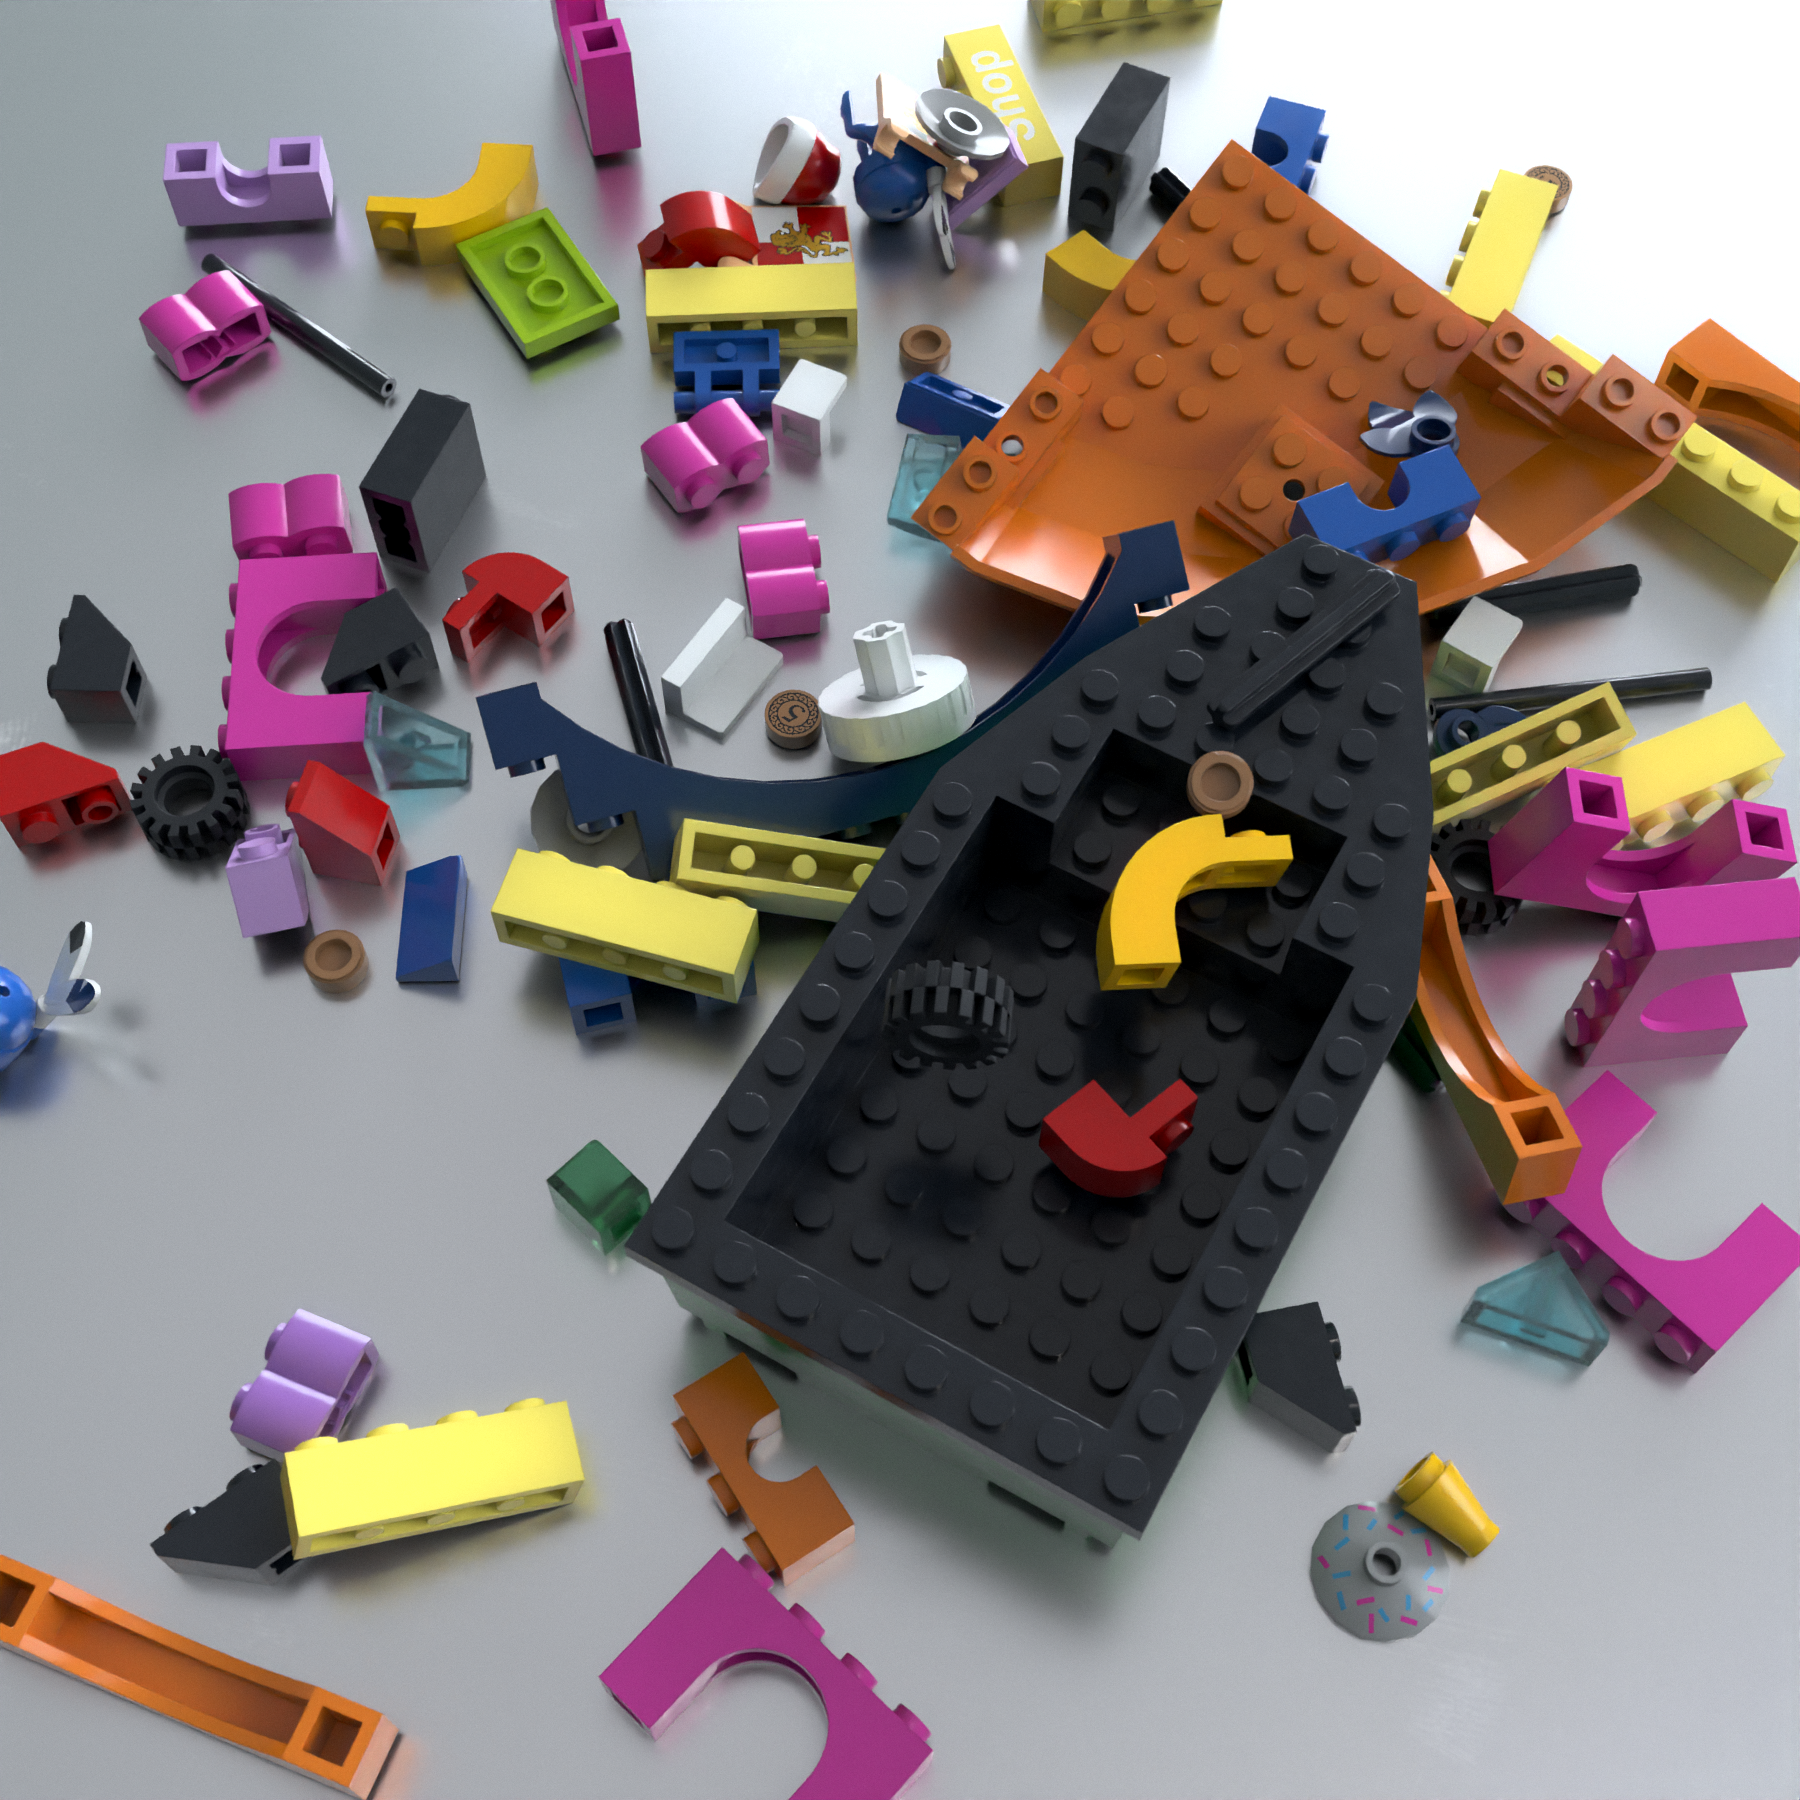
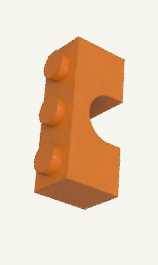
[670,1351,855,1587]

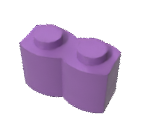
[229,1309,379,1463]

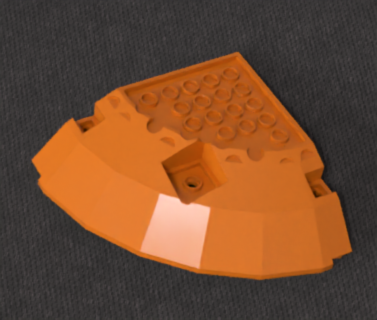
[910,139,1698,626]

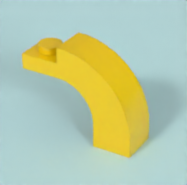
[365,142,539,266]
[1042,230,1136,322]
[1096,814,1293,990]

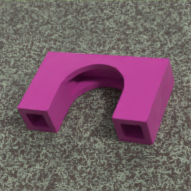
[550,0,642,156]
[218,552,387,781]
[1488,767,1797,917]
[1565,877,1800,1068]
[1492,1070,1800,1373]
[598,1547,933,1800]

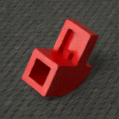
[637,190,761,281]
[442,552,575,663]
[1039,1079,1199,1198]

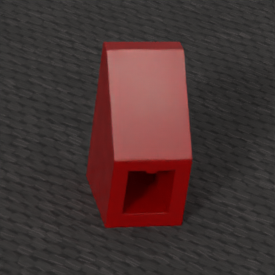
[0,742,132,848]
[285,760,400,887]

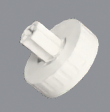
[818,620,977,762]

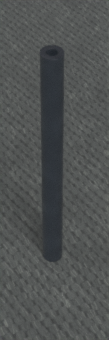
[201,253,397,397]
[1428,667,1712,721]

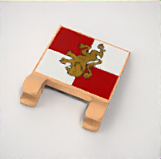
[873,73,978,201]
[717,199,856,281]

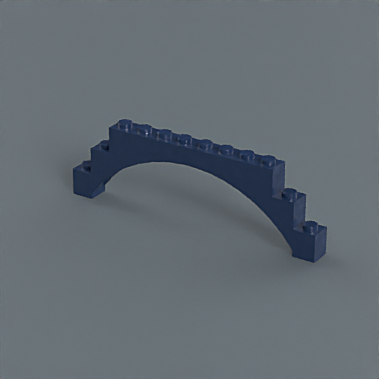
[475,520,1190,881]

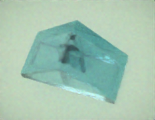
[363,691,471,791]
[1460,1251,1610,1367]

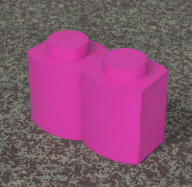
[138,271,271,381]
[640,398,770,513]
[228,474,353,560]
[737,518,830,640]

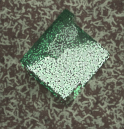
[546,1140,652,1256]

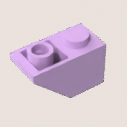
[225,824,309,938]

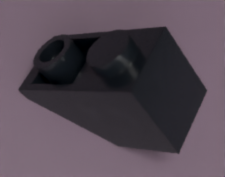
[321,587,439,701]
[47,595,147,724]
[1235,1301,1361,1454]
[150,1458,313,1586]

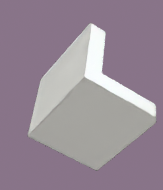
[771,358,847,456]
[1430,596,1523,694]

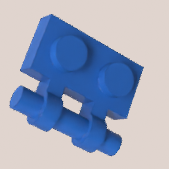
[673,329,780,417]

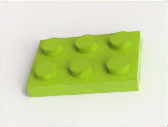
[456,207,620,359]

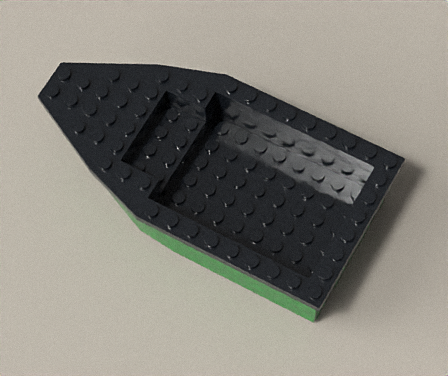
[624,534,1434,1548]

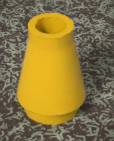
[1394,1452,1500,1558]

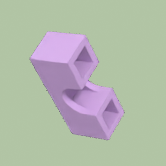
[163,135,333,226]

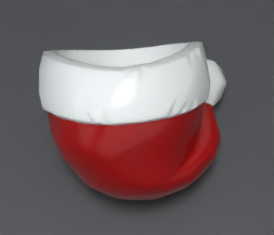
[752,116,842,206]

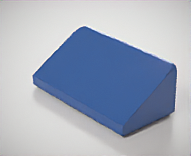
[896,371,1010,449]
[396,855,468,982]

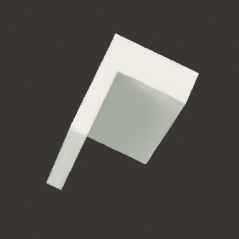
[661,598,783,739]

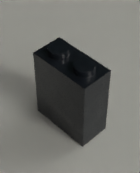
[1068,62,1171,232]
[359,388,486,573]

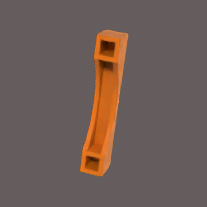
[1654,318,1800,453]
[1409,854,1583,1205]
[0,1554,399,1800]

